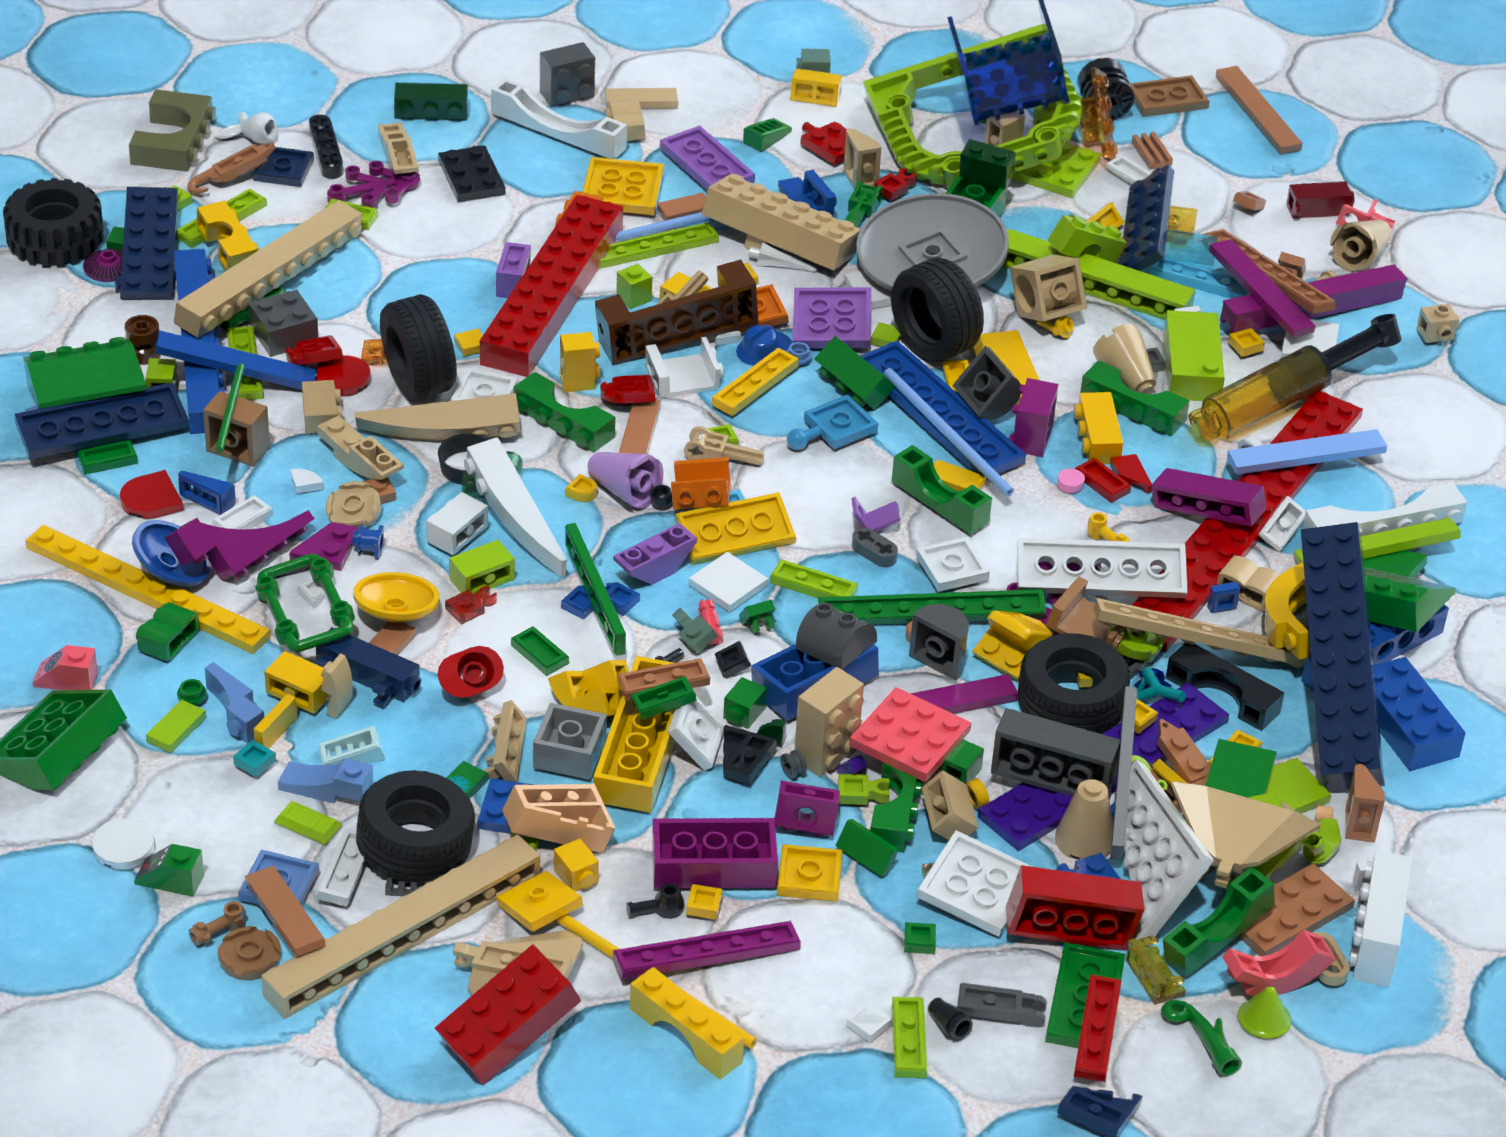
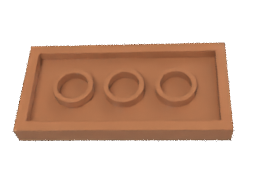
[1238,863,1355,956]

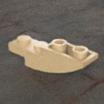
[317,415,404,480]

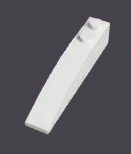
[464,437,567,578]

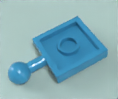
[787,395,878,450]

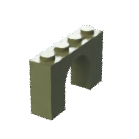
[129,89,216,172]

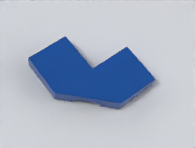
[561,582,640,620]

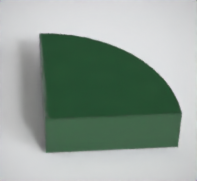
[757,719,787,748]

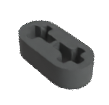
[851,528,898,567]

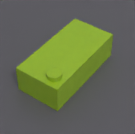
[1163,310,1225,402]

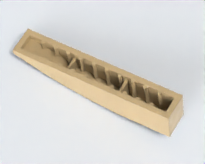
[355,393,521,441]

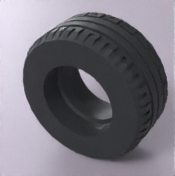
[380,294,457,400]
[1018,633,1131,734]
[356,770,475,883]

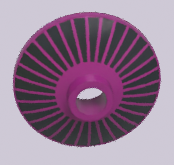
[83,249,123,282]

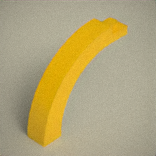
[1265,562,1310,659]

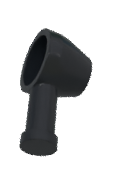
[626,883,684,919]

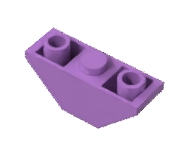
[613,523,697,585]

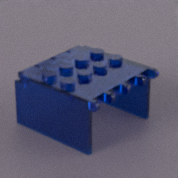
[947,0,1070,126]

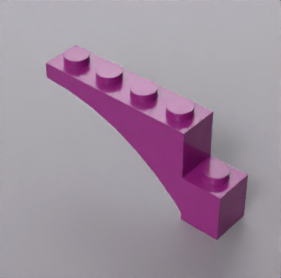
[164,510,314,581]

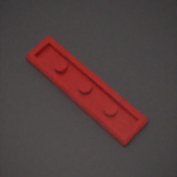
[1073,975,1122,1083]

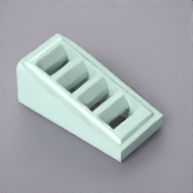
[318,725,386,765]

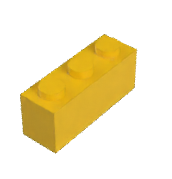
[1074,392,1123,464]

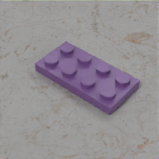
[660,125,755,190]

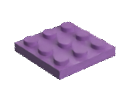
[793,287,871,348]

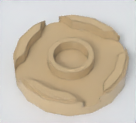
[326,481,382,530]

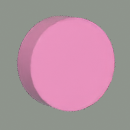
[1057,469,1085,493]

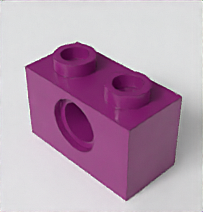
[774,780,840,836]

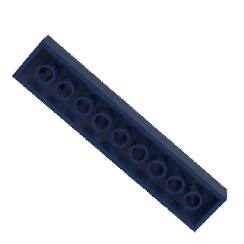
[1301,522,1385,792]

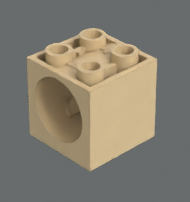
[1010,255,1087,321]

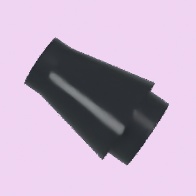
[928,997,973,1040]

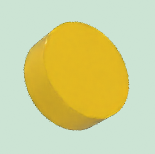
[966,778,990,809]

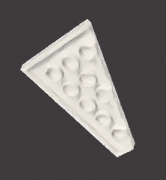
[1124,760,1214,953]

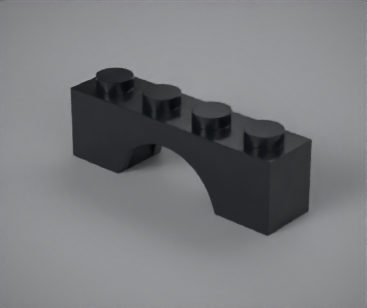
[1165,643,1285,731]

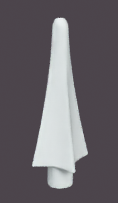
[749,243,817,272]

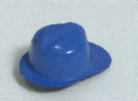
[736,325,792,366]

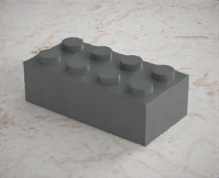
[991,708,1121,796]

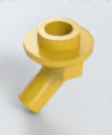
[1036,315,1074,339]

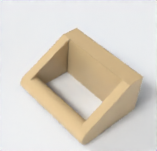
[843,128,882,189]

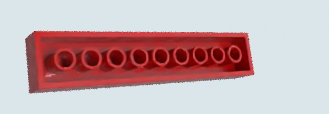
[480,194,623,377]

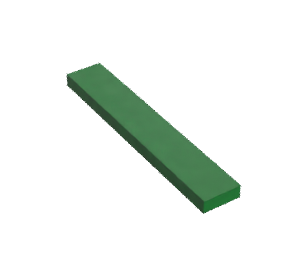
[565,523,626,656]

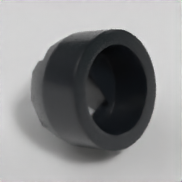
[650,485,673,509]

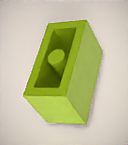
[449,540,515,598]

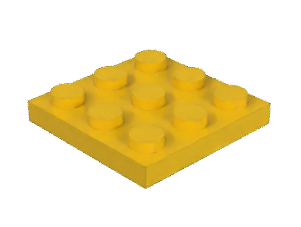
[583,157,664,215]

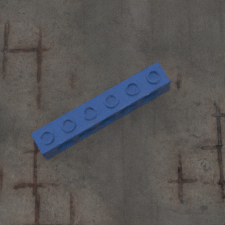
[1301,604,1449,692]

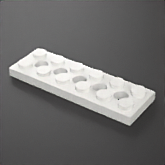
[1017,538,1187,598]

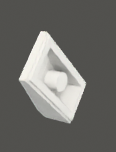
[1258,496,1306,552]

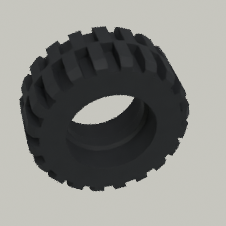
[3,178,104,267]

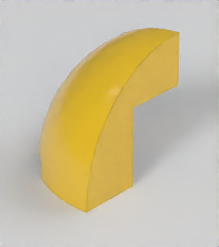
[548,660,629,717]

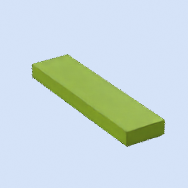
[176,188,267,249]
[226,326,263,400]

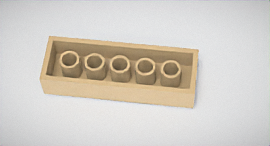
[702,174,860,270]

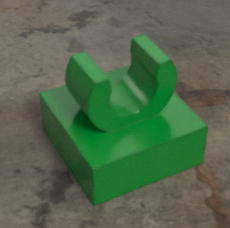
[739,599,775,635]

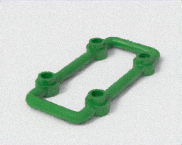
[255,554,355,652]

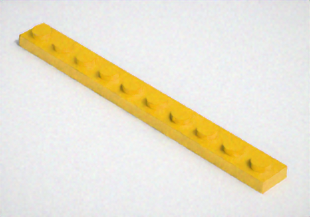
[25,525,271,654]

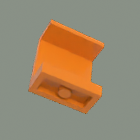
[671,457,731,510]

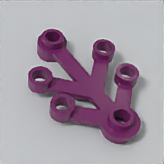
[327,160,420,208]

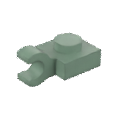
[672,608,718,654]

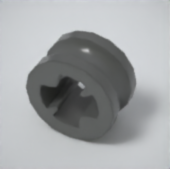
[780,749,807,779]

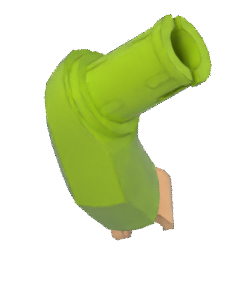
[1303,805,1341,864]

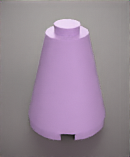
[587,452,664,508]

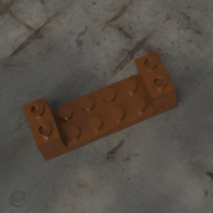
[595,259,758,365]

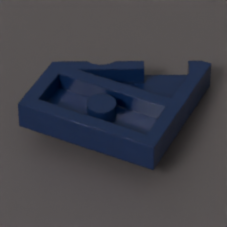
[1057,1086,1143,1137]

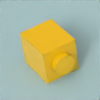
[553,838,599,892]

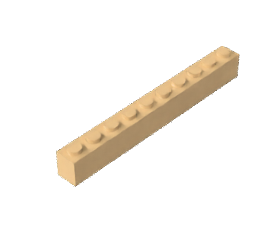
[174,200,363,338]
[261,834,540,1019]

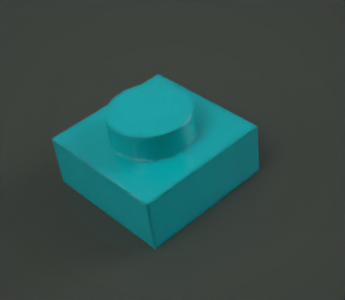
[233,740,276,777]

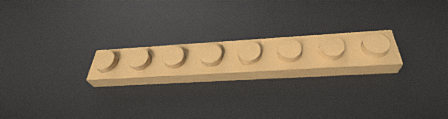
[1093,598,1311,668]

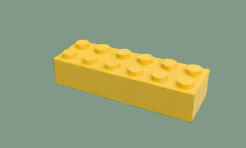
[593,656,676,813]

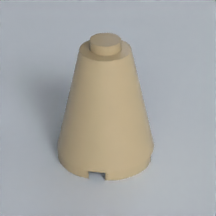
[1330,220,1392,271]
[1093,324,1156,394]
[1055,779,1113,859]

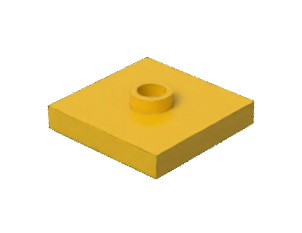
[496,870,583,932]

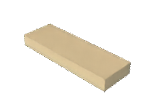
[605,88,678,109]

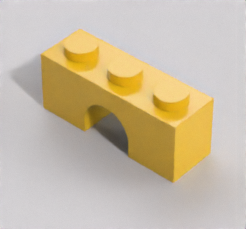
[196,200,259,271]

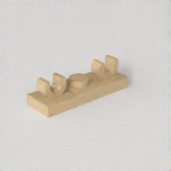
[484,700,527,782]

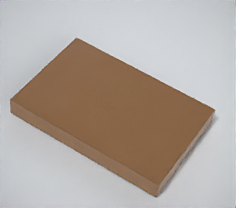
[1130,75,1210,117]

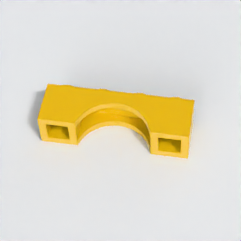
[630,967,744,1080]

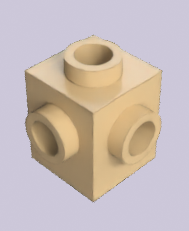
[1416,304,1460,343]

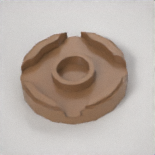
[218,926,282,981]

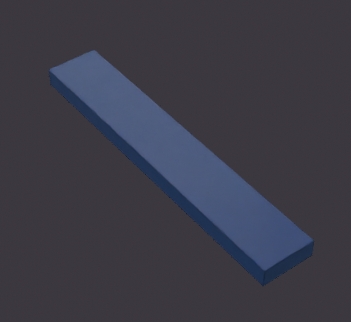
[155,330,316,390]

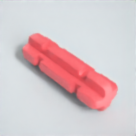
[698,599,723,645]

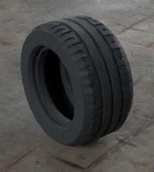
[891,257,984,362]

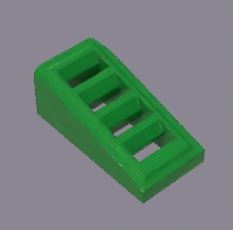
[743,118,792,152]

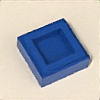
[1207,582,1240,613]

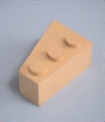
[502,784,616,853]

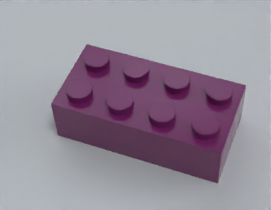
[652,818,778,889]

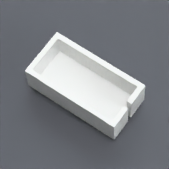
[1349,850,1412,987]

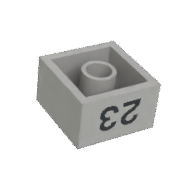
[533,702,607,780]

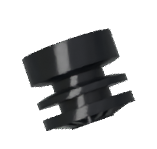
[1077,58,1135,122]

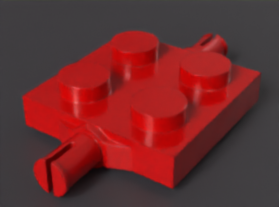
[800,121,855,165]

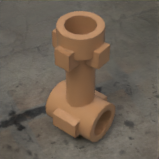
[188,901,246,946]

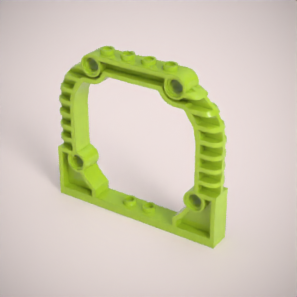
[863,23,1082,189]

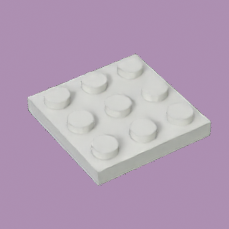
[916,830,1032,937]

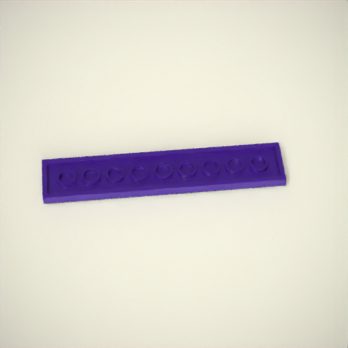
[977,682,1230,852]

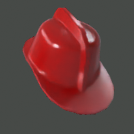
[437,646,504,698]

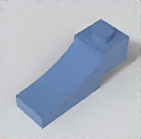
[204,662,264,744]
[278,758,373,804]

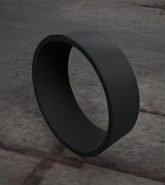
[438,433,490,485]

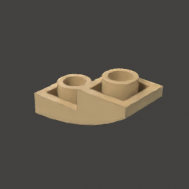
[321,653,353,719]

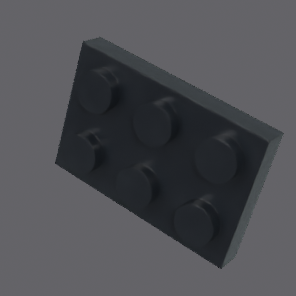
[438,145,505,203]

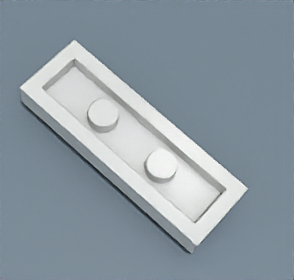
[317,827,366,907]

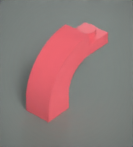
[1222,929,1336,996]

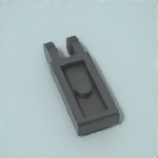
[957,983,1047,1027]

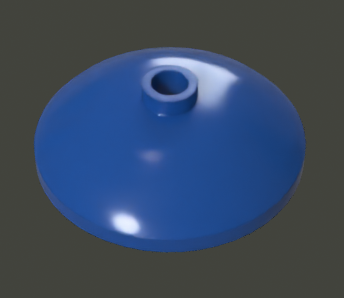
[132,520,212,587]

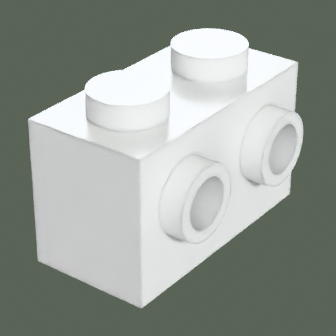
[426,492,488,555]

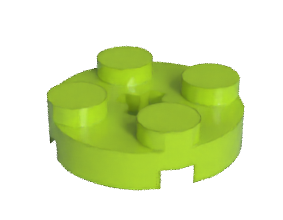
[1107,624,1165,662]

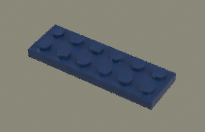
[1119,164,1174,271]
[120,187,178,300]
[14,382,189,460]

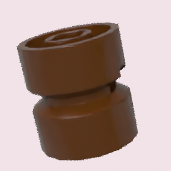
[124,315,161,365]

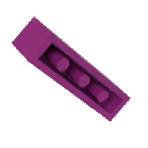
[1151,468,1266,526]

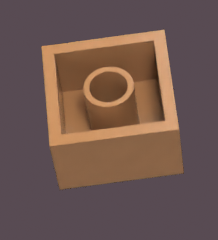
[203,391,270,467]

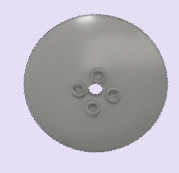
[856,193,1009,290]

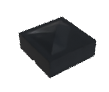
[714,640,751,679]

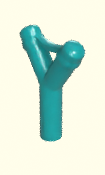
[1137,667,1186,702]

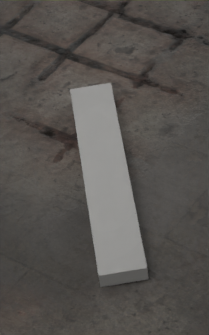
[1110,686,1137,860]

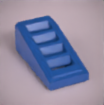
[178,470,236,515]

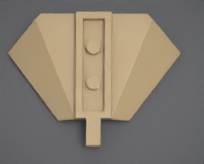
[1171,781,1321,888]
[453,930,583,996]

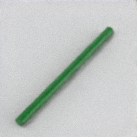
[215,363,245,453]

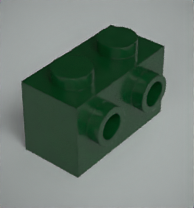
[959,139,1016,189]

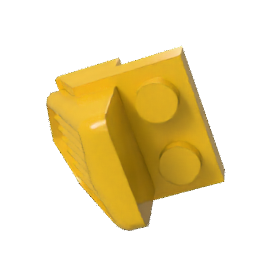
[972,610,1052,682]

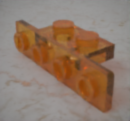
[1080,67,1118,162]

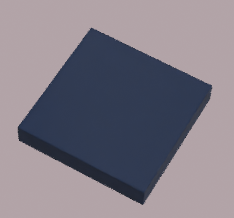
[253,147,314,187]

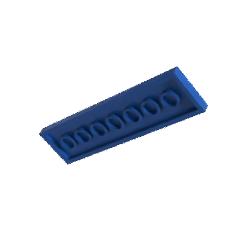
[860,340,1026,479]

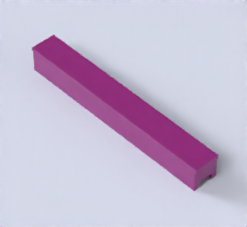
[1220,264,1408,333]

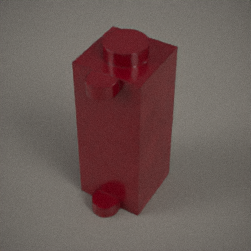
[1286,181,1355,219]

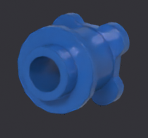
[352,525,385,559]

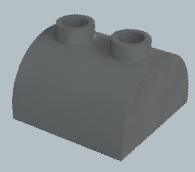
[952,346,1021,420]
[796,603,877,670]
[909,604,969,681]

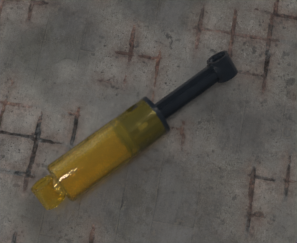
[1188,314,1402,442]

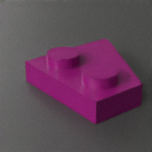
[289,522,358,571]

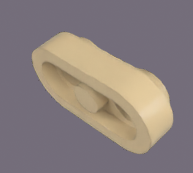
[1313,932,1350,986]

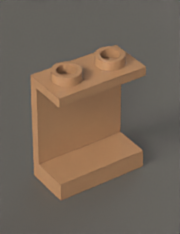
[1046,576,1131,650]

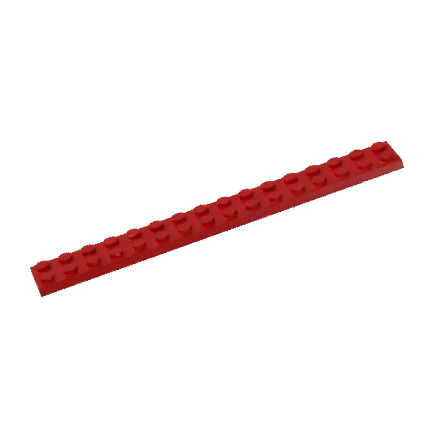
[1131,389,1363,652]

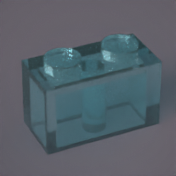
[1164,229,1218,266]

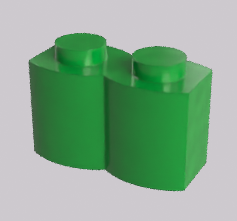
[136,602,200,661]

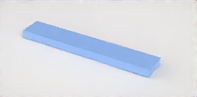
[1227,429,1387,475]

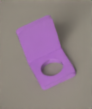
[851,496,901,532]

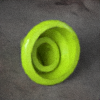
[1238,986,1291,1039]

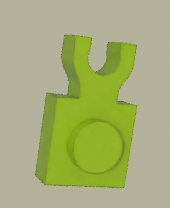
[838,774,890,805]

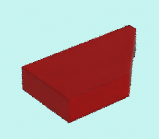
[1110,454,1152,493]

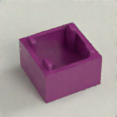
[1009,378,1059,457]

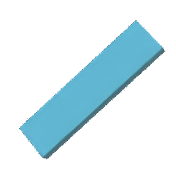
[1149,257,1250,299]

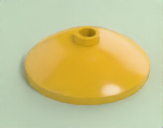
[353,572,439,623]

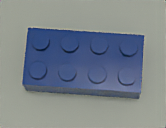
[1374,657,1466,772]

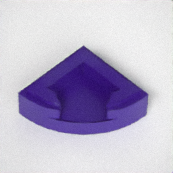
[836,755,867,774]

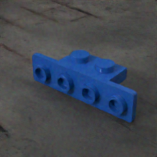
[778,170,837,217]

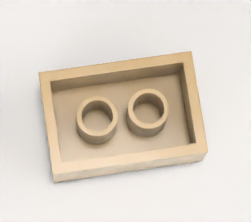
[794,667,864,777]

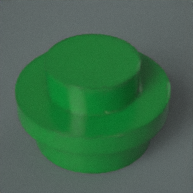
[177,679,207,705]

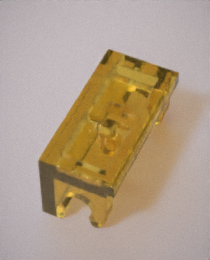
[1126,936,1186,1005]

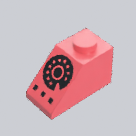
[33,645,98,690]

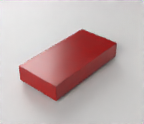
[1075,457,1132,503]

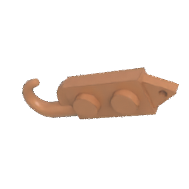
[187,142,276,194]
[1157,719,1211,786]

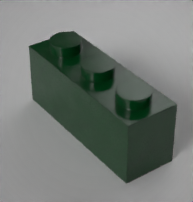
[394,82,468,121]

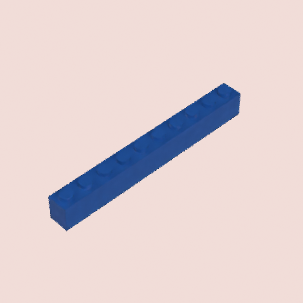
[174,249,225,434]

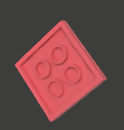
[849,687,972,782]

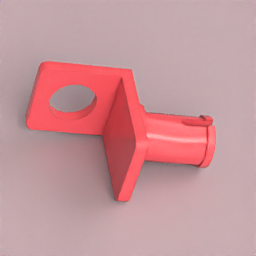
[1336,199,1395,230]

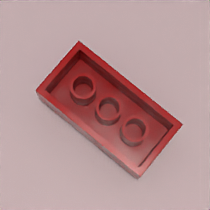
[1006,865,1145,951]
[434,944,581,1085]

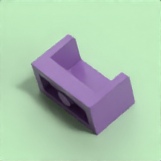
[496,242,531,298]

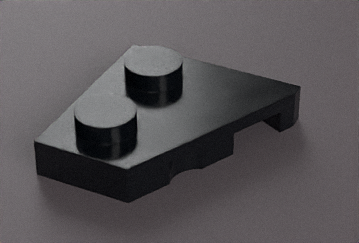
[723,725,777,784]

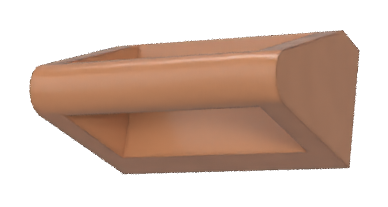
[1345,764,1385,843]

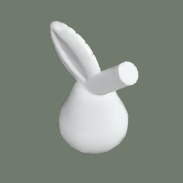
[215,112,277,144]

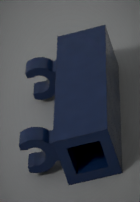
[314,627,421,707]

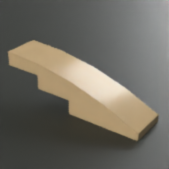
[378,122,419,174]

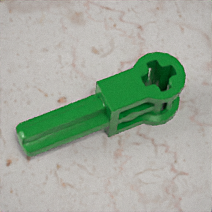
[845,180,884,228]

